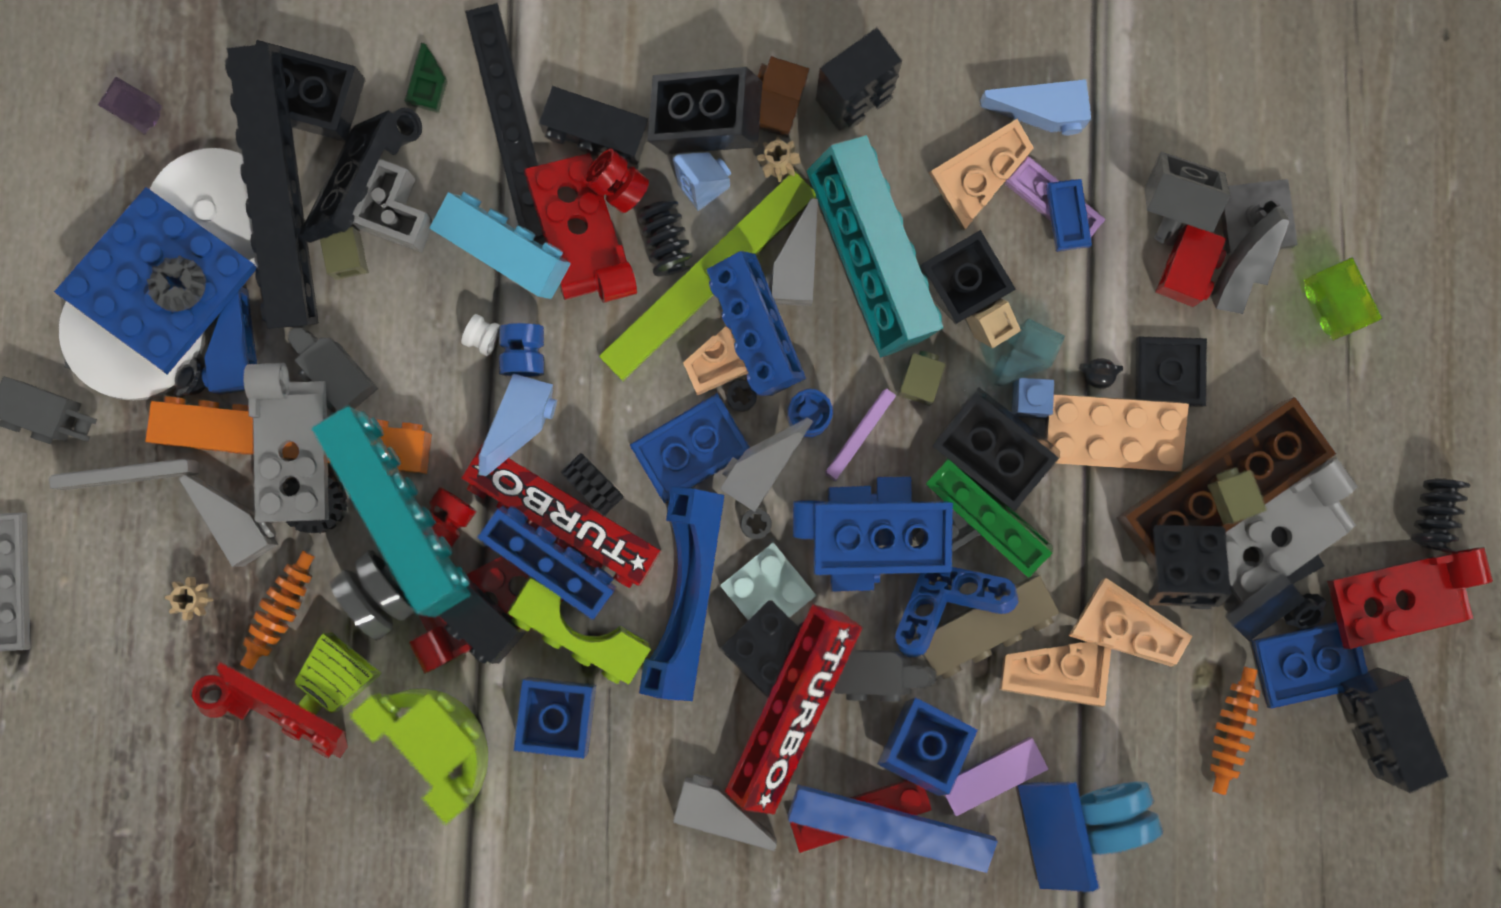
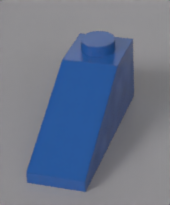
[202,287,257,395]

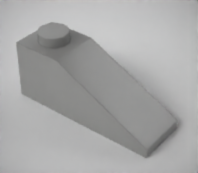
[766,199,818,306]
[720,418,813,512]
[179,475,278,567]
[673,774,777,851]

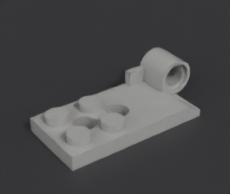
[244,363,329,523]
[1226,457,1358,604]

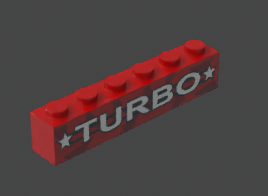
[461,443,662,588]
[725,604,863,814]

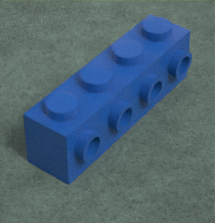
[707,251,806,396]
[477,506,616,620]

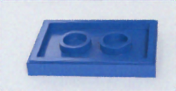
[630,393,750,504]
[1251,621,1368,709]
[1018,782,1099,892]

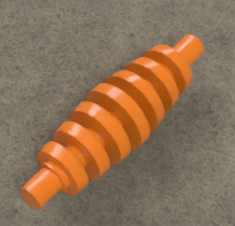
[240,550,315,670]
[1210,667,1260,795]

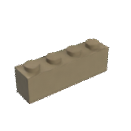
[913,575,1059,679]

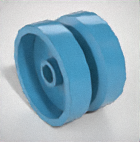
[1080,781,1163,854]

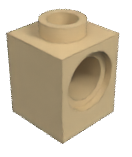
[966,298,1021,348]

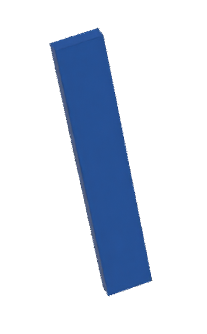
[787,784,998,873]

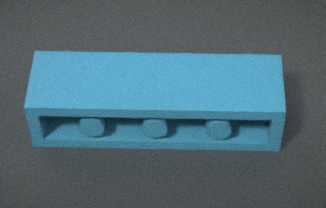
[429,192,571,299]

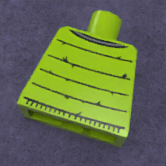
[295,632,381,715]

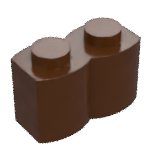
[758,56,810,138]

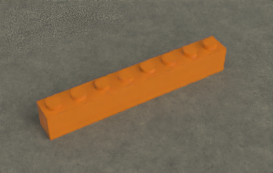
[145,396,432,474]

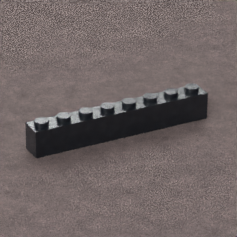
[225,43,319,329]

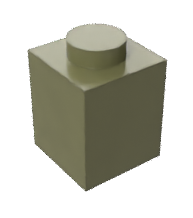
[320,227,369,280]
[897,351,946,406]
[1208,467,1267,524]

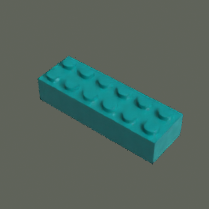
[806,135,944,358]
[311,405,471,617]

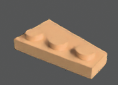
[928,119,1034,231]
[683,326,748,396]
[1068,578,1193,667]
[999,642,1111,707]

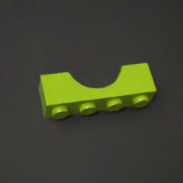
[508,576,651,685]

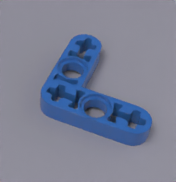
[895,567,1019,658]

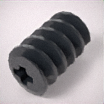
[638,201,693,277]
[1411,478,1471,553]

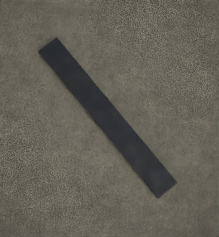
[465,3,546,246]

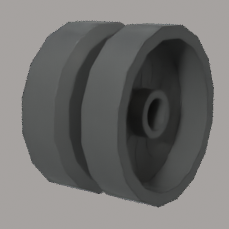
[330,550,415,640]

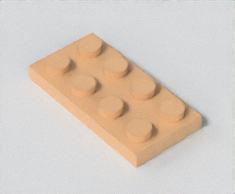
[1045,394,1189,472]

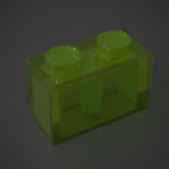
[1304,257,1382,340]

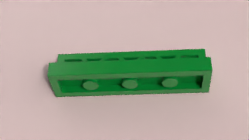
[926,458,1053,578]

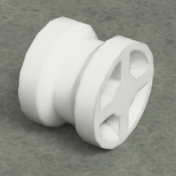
[461,314,500,356]

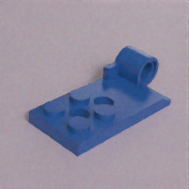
[793,500,953,575]

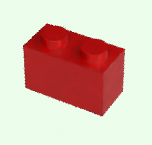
[1155,224,1227,307]

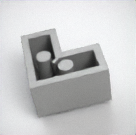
[353,159,433,253]

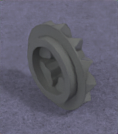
[146,255,206,311]

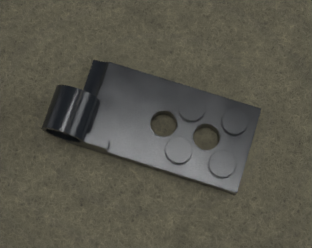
[299,108,422,243]

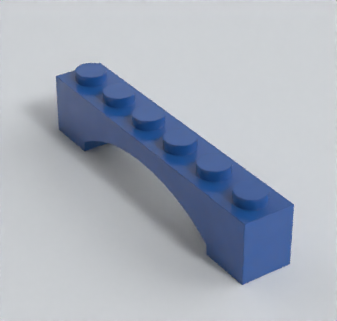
[639,487,725,701]

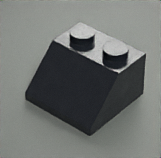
[920,230,1016,325]

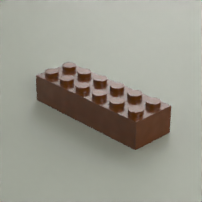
[1116,397,1336,573]

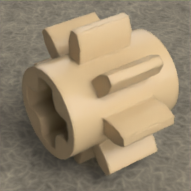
[757,136,801,182]
[165,577,213,621]

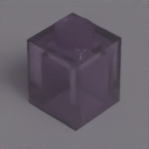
[98,77,163,134]

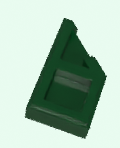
[404,43,448,113]

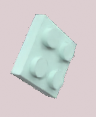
[720,542,817,620]

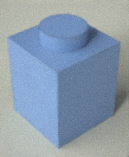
[1012,378,1054,418]

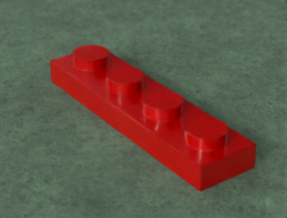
[790,779,932,853]

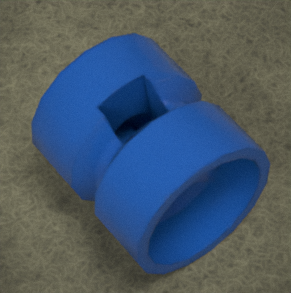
[499,323,544,377]
[787,389,833,438]

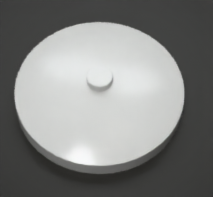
[150,148,258,267]
[59,302,205,400]

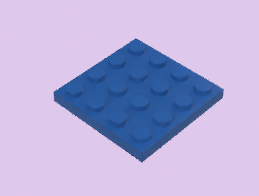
[54,187,257,375]

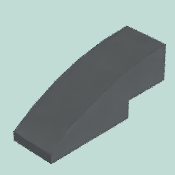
[1211,208,1290,314]

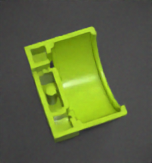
[349,688,488,826]

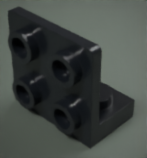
[1149,525,1231,607]
[719,600,801,698]

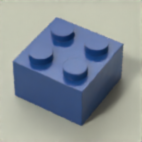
[514,677,596,759]
[877,697,978,796]

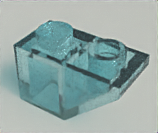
[993,319,1065,387]

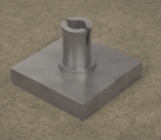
[1221,179,1298,255]

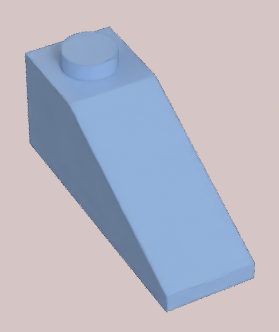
[980,79,1091,135]
[673,152,731,211]
[479,374,557,476]

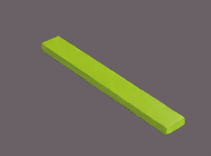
[599,172,817,382]

